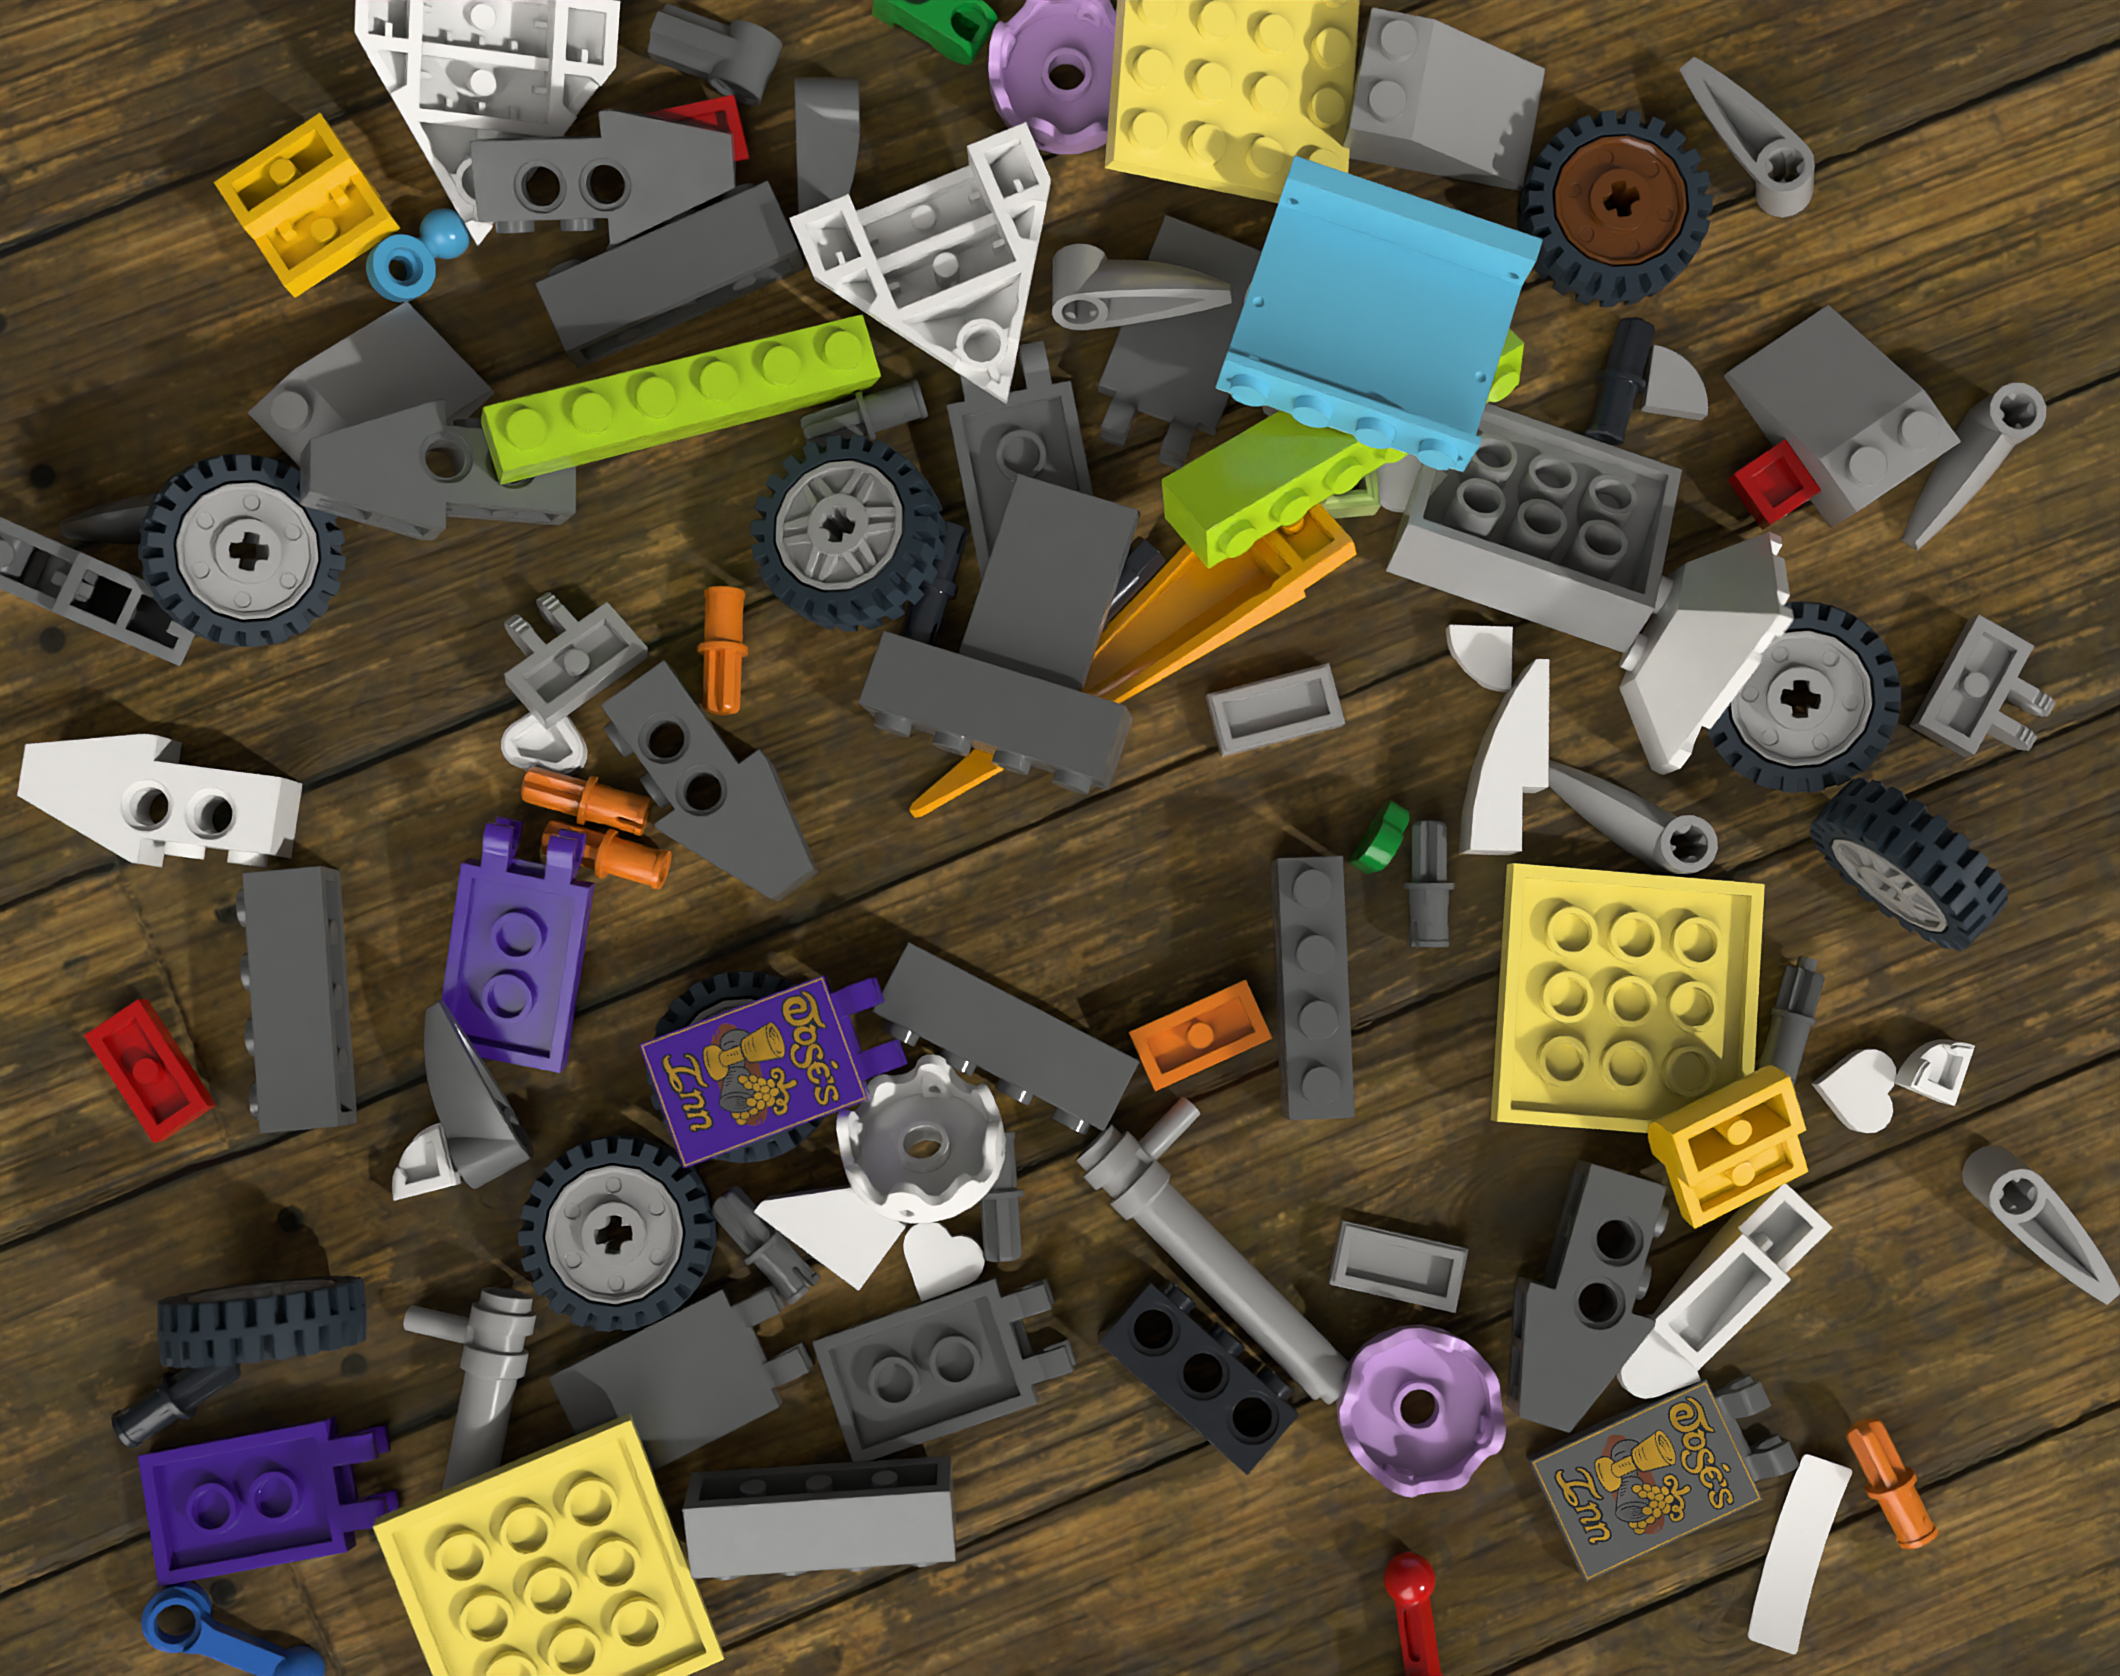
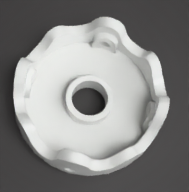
[837,1054,1006,1223]

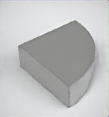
[1640,345,1708,421]

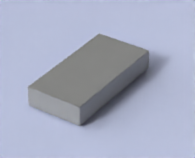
[1206,663,1345,757]
[1327,1219,1469,1313]

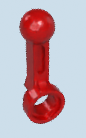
[1383,1552,1443,1676]

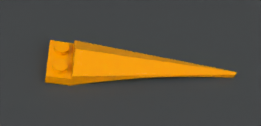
[909,503,1356,818]

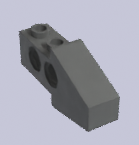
[470,108,737,244]
[300,399,576,541]
[0,517,195,666]
[601,660,819,902]
[1506,1159,1669,1433]

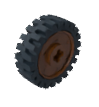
[1517,110,1713,307]

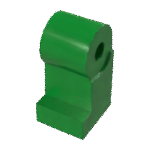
[872,0,998,65]

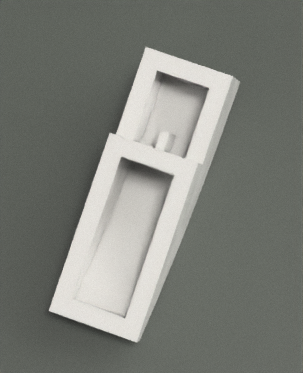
[1459,659,1549,855]
[1651,1183,1833,1371]

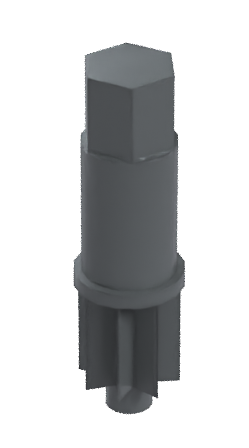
[1757,956,1825,1088]

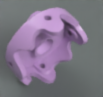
[989,0,1116,154]
[1336,1324,1506,1497]

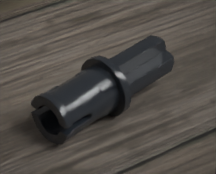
[1585,317,1655,445]
[111,1363,241,1448]

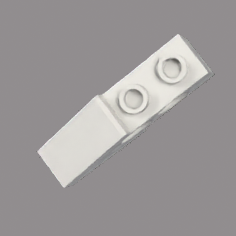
[17,734,302,868]

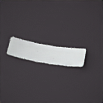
[1748,1454,1852,1654]

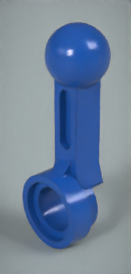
[141,1582,325,1676]

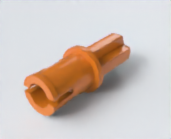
[697,586,749,716]
[521,766,652,836]
[541,820,672,890]
[1846,1418,1938,1549]

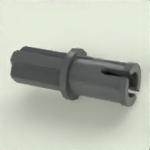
[801,378,928,448]
[1403,821,1455,947]
[980,1131,1024,1262]
[710,1186,821,1305]

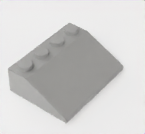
[1386,403,1682,654]

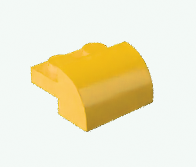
[214,113,400,298]
[1648,1065,1809,1229]

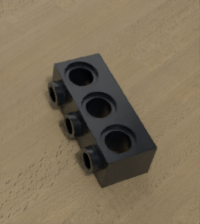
[1097,1276,1299,1475]

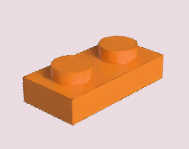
[1128,980,1272,1091]

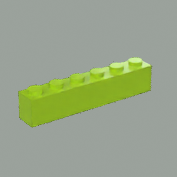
[481,314,881,485]
[1162,328,1524,569]

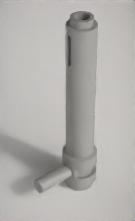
[1075,1097,1349,1405]
[404,1287,536,1491]

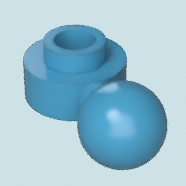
[366,208,471,302]

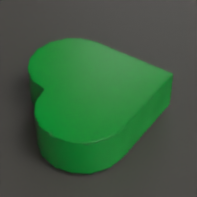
[1347,799,1410,874]

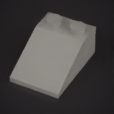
[1343,7,1545,191]
[248,302,495,467]
[1724,305,1961,528]

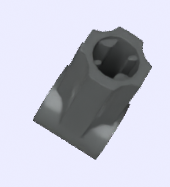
[647,3,783,106]

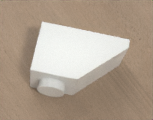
[754,1184,908,1291]

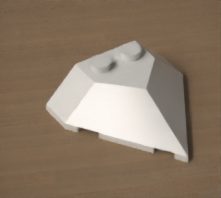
[354,0,620,246]
[789,122,1051,404]
[1619,532,1793,775]

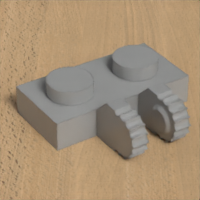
[504,592,648,730]
[1910,615,2055,758]

